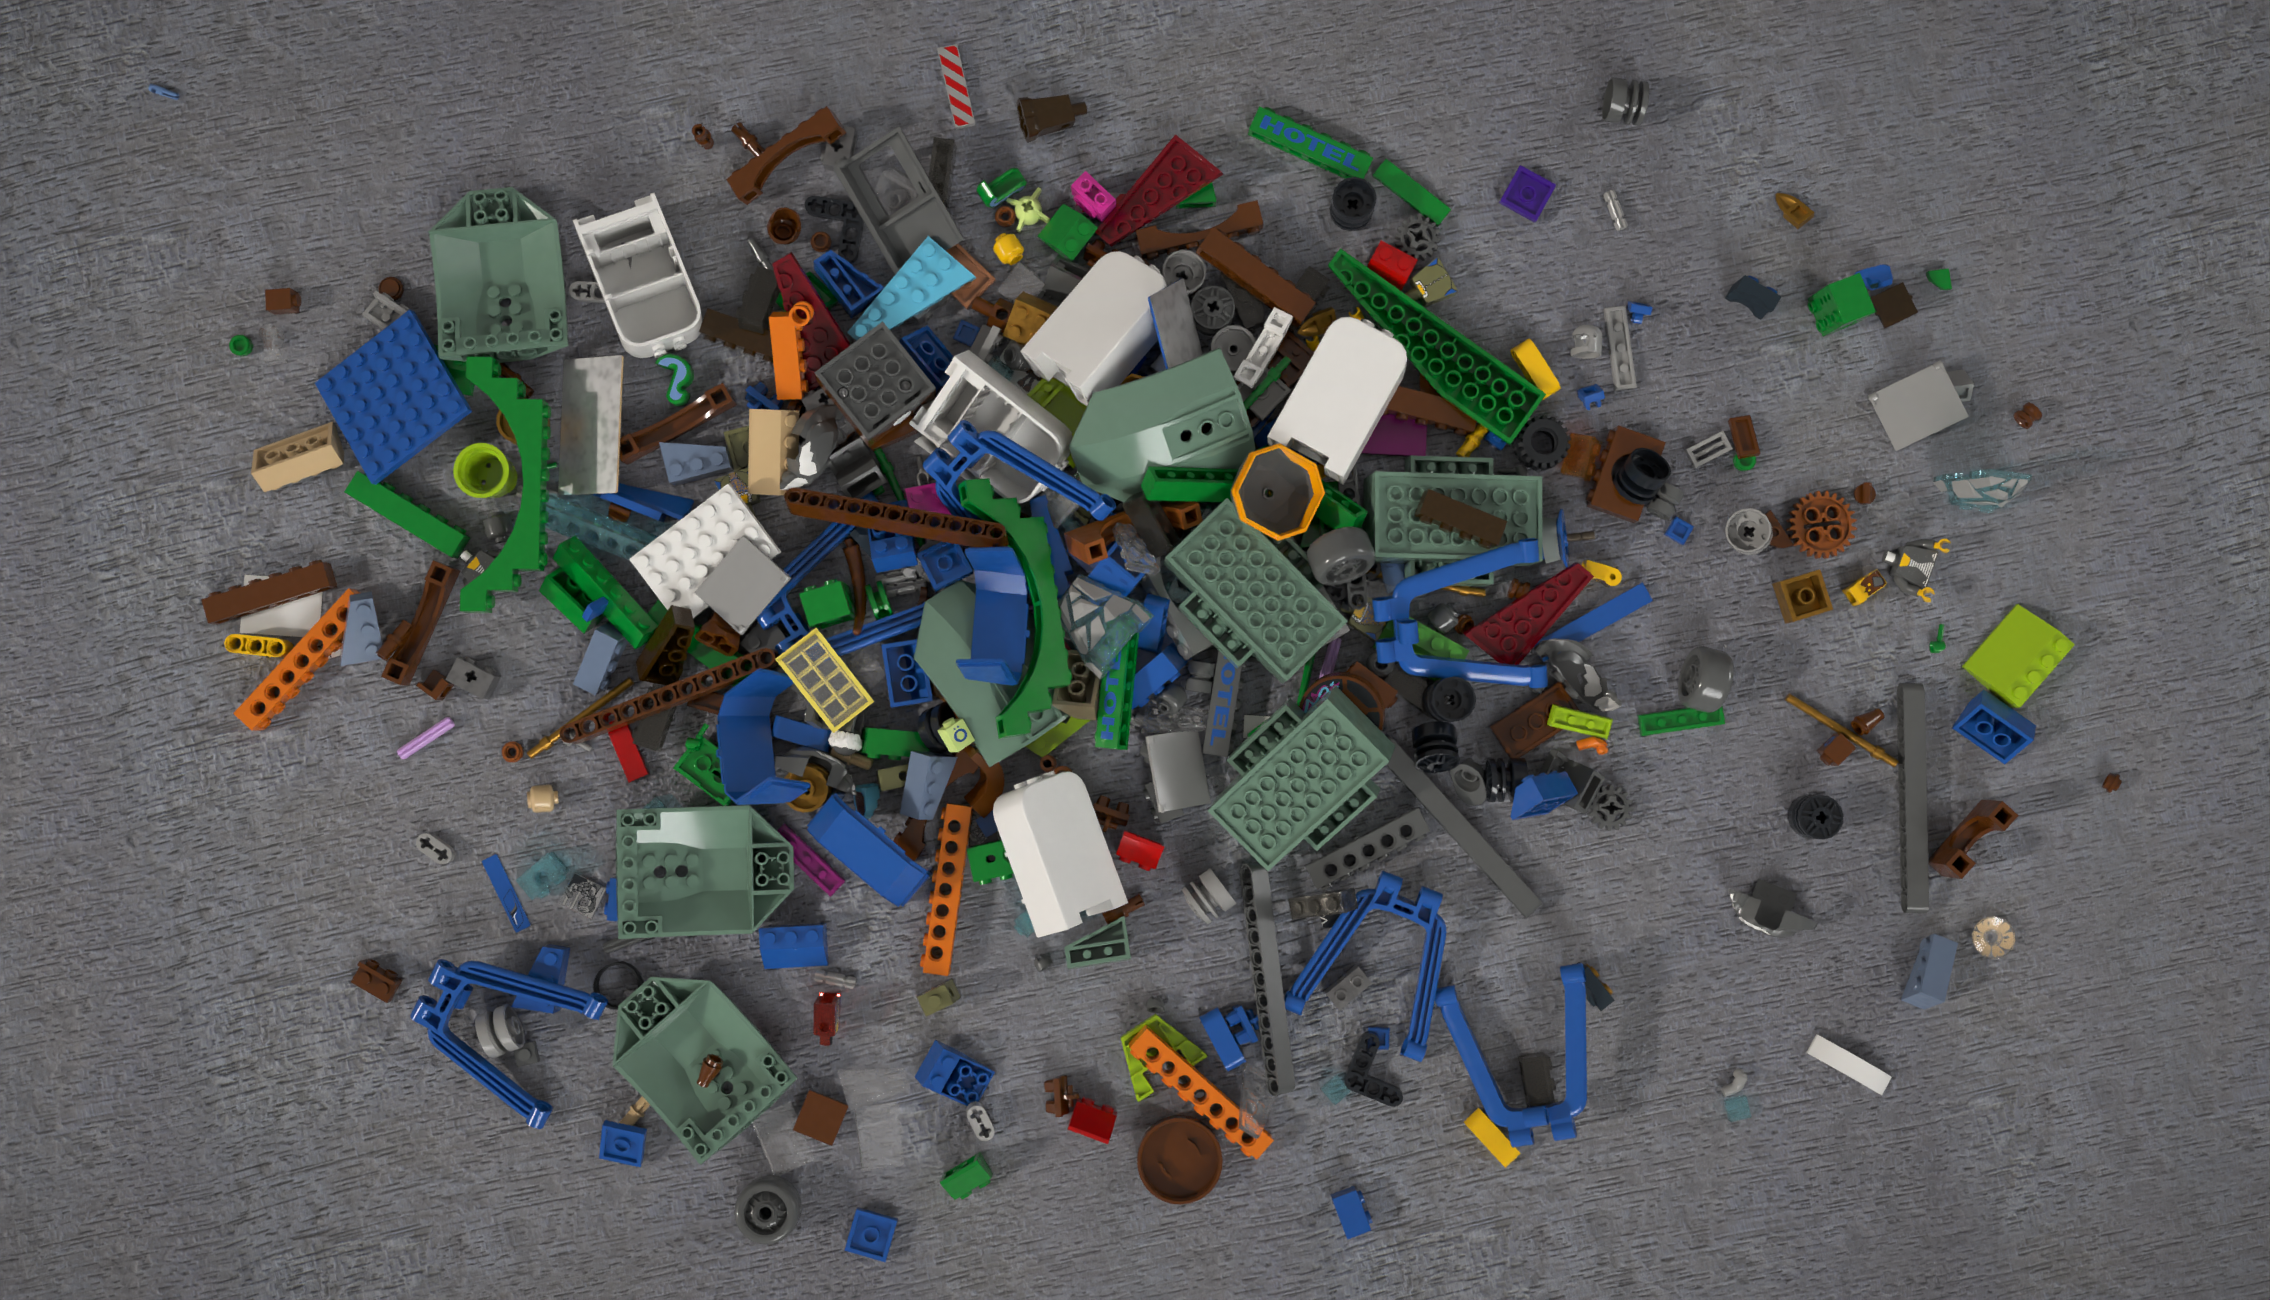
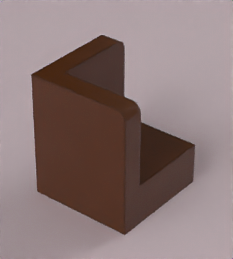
[416,670,454,701]

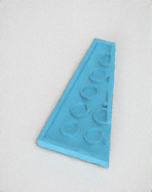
[847,236,976,341]

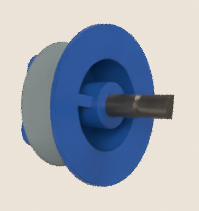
[1542,509,1595,568]

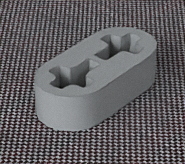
[416,833,455,864]
[966,1101,995,1141]

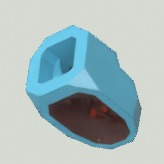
[854,783,880,819]

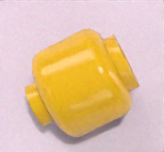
[993,233,1024,265]

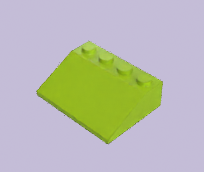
[1962,604,2075,708]

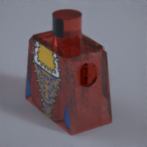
[813,992,841,1046]

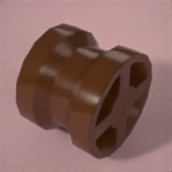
[2013,402,2042,429]
[1507,578,1531,599]

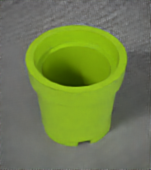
[453,443,518,498]

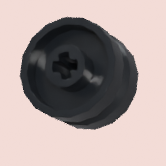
[917,701,956,753]

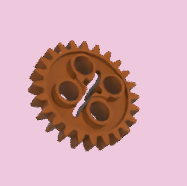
[1786,491,1857,559]

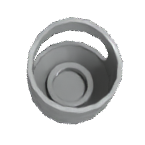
[1571,325,1603,359]

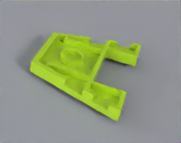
[1025,716,1090,757]
[1120,1013,1208,1102]

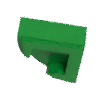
[1926,268,1952,291]

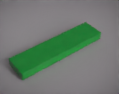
[1373,159,1451,227]
[1637,705,1725,736]

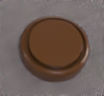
[379,277,404,301]

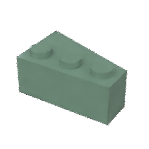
[1064,916,1132,970]

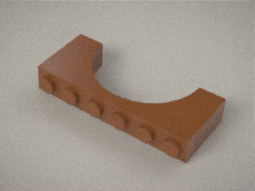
[1064,501,1203,565]

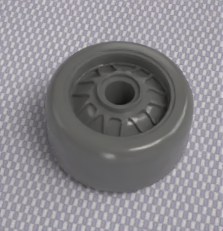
[1307,526,1376,585]
[1678,646,1734,713]
[734,1175,802,1244]

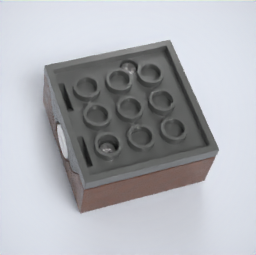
[814,321,936,448]

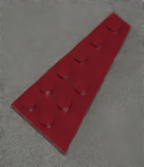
[1095,134,1223,247]
[772,252,850,392]
[1463,562,1594,665]

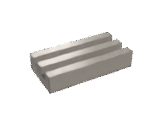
[1684,431,1733,469]

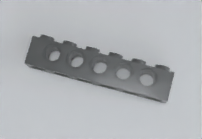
[1304,808,1430,891]

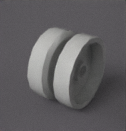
[1210,325,1256,376]
[475,1004,525,1059]

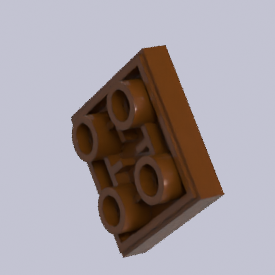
[793,1089,849,1146]

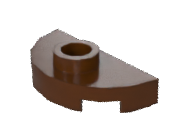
[1765,510,1794,548]

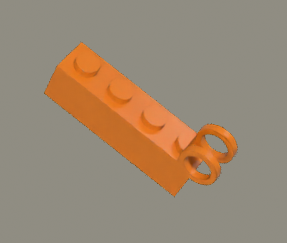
[769,301,814,400]

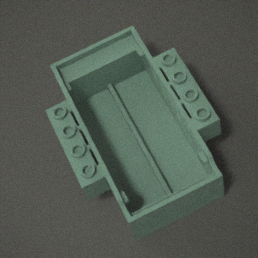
[1363,456,1543,587]
[1163,498,1348,684]
[1208,685,1396,871]

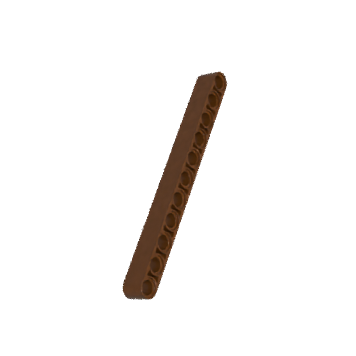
[784,488,1008,547]
[559,648,780,744]

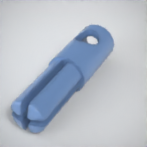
[149,84,179,100]

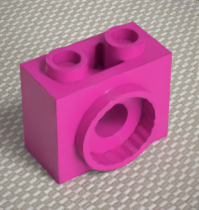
[1071,171,1116,223]

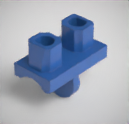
[745,382,784,410]
[1224,1005,1259,1045]

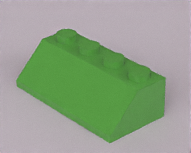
[1373,617,1470,681]

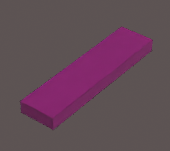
[777,823,845,897]

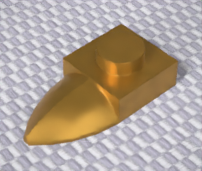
[1775,193,1815,229]
[1297,307,1337,336]

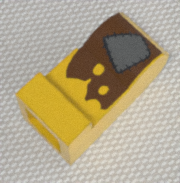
[1582,560,1622,587]
[1842,569,1887,606]

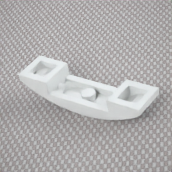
[1233,307,1293,388]
[1806,1034,1892,1095]

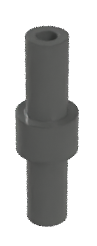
[747,238,775,277]

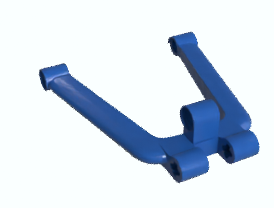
[923,420,1116,596]
[756,491,925,665]
[1372,538,1548,688]
[1284,871,1446,1062]
[410,959,608,1129]
[1435,963,1587,1148]

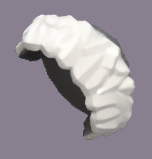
[828,730,863,756]

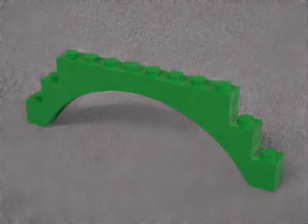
[460,357,551,613]
[958,478,1072,739]

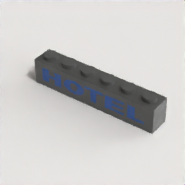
[1202,650,1247,757]

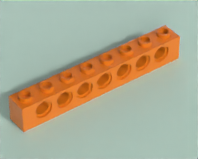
[233,588,359,731]
[920,803,973,976]
[1129,1024,1274,1159]

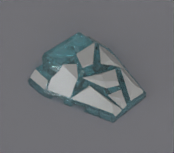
[1933,469,2032,513]
[1058,574,1154,679]

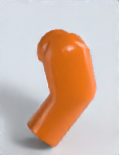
[1576,736,1608,755]

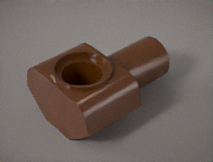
[971,296,1014,333]

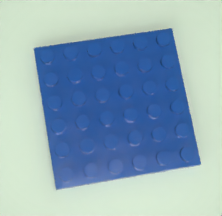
[315,309,472,485]

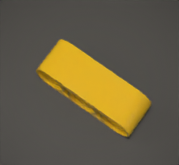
[1510,338,1561,400]
[224,634,294,658]
[1464,1108,1521,1168]

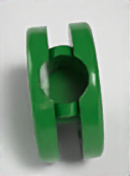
[865,580,893,621]

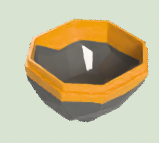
[1230,443,1325,541]

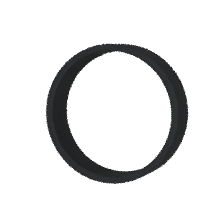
[593,962,643,1010]

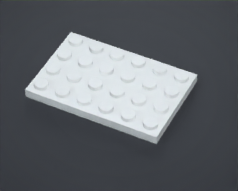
[629,483,781,619]

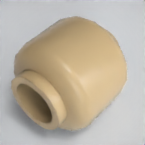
[527,784,559,813]

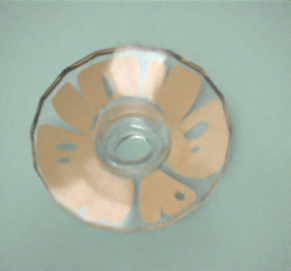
[1972,917,2015,959]

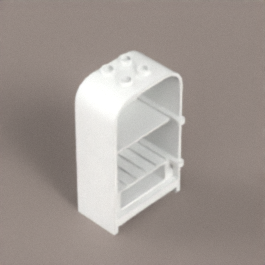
[573,193,703,358]
[1020,251,1168,406]
[1267,317,1407,485]
[909,350,1073,503]
[993,771,1128,938]

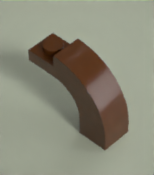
[963,744,1005,818]

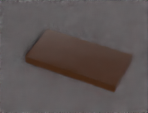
[1489,682,1579,758]

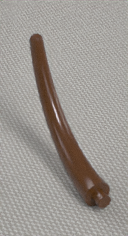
[842,537,867,635]

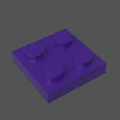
[1499,165,1556,223]

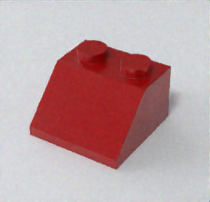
[1367,240,1418,291]
[1116,830,1165,871]
[1068,1097,1117,1144]

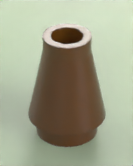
[1851,708,1885,736]
[697,1054,723,1088]

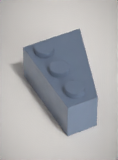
[659,442,734,486]
[340,591,383,666]
[573,621,628,696]
[900,751,958,820]
[1901,934,1958,1010]

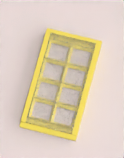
[775,628,874,733]

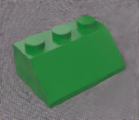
[539,567,605,634]

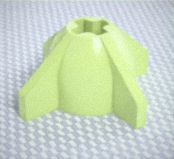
[1006,187,1050,233]

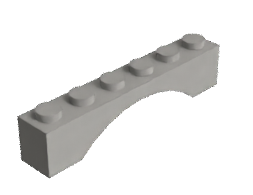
[1128,535,1213,661]

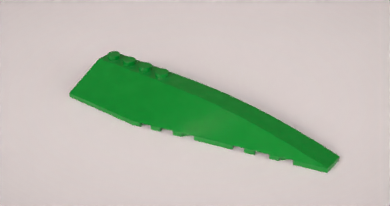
[1328,248,1546,445]

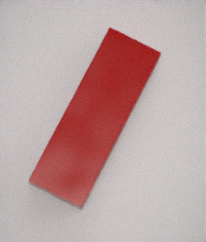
[608,721,649,783]

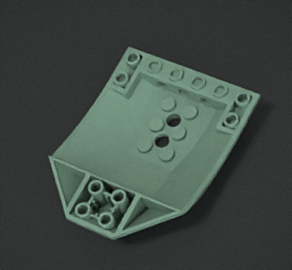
[428,187,569,363]
[1069,348,1256,507]
[913,580,1069,767]
[616,805,794,939]
[612,977,798,1165]

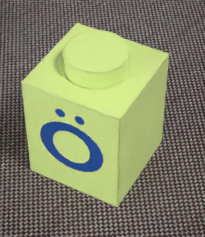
[937,717,975,752]

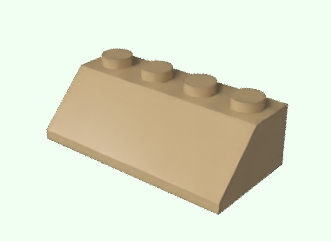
[748,409,799,495]
[251,422,344,492]

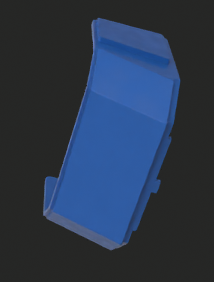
[956,547,1030,686]
[716,668,811,805]
[807,792,933,907]

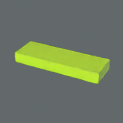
[1547,704,1613,739]

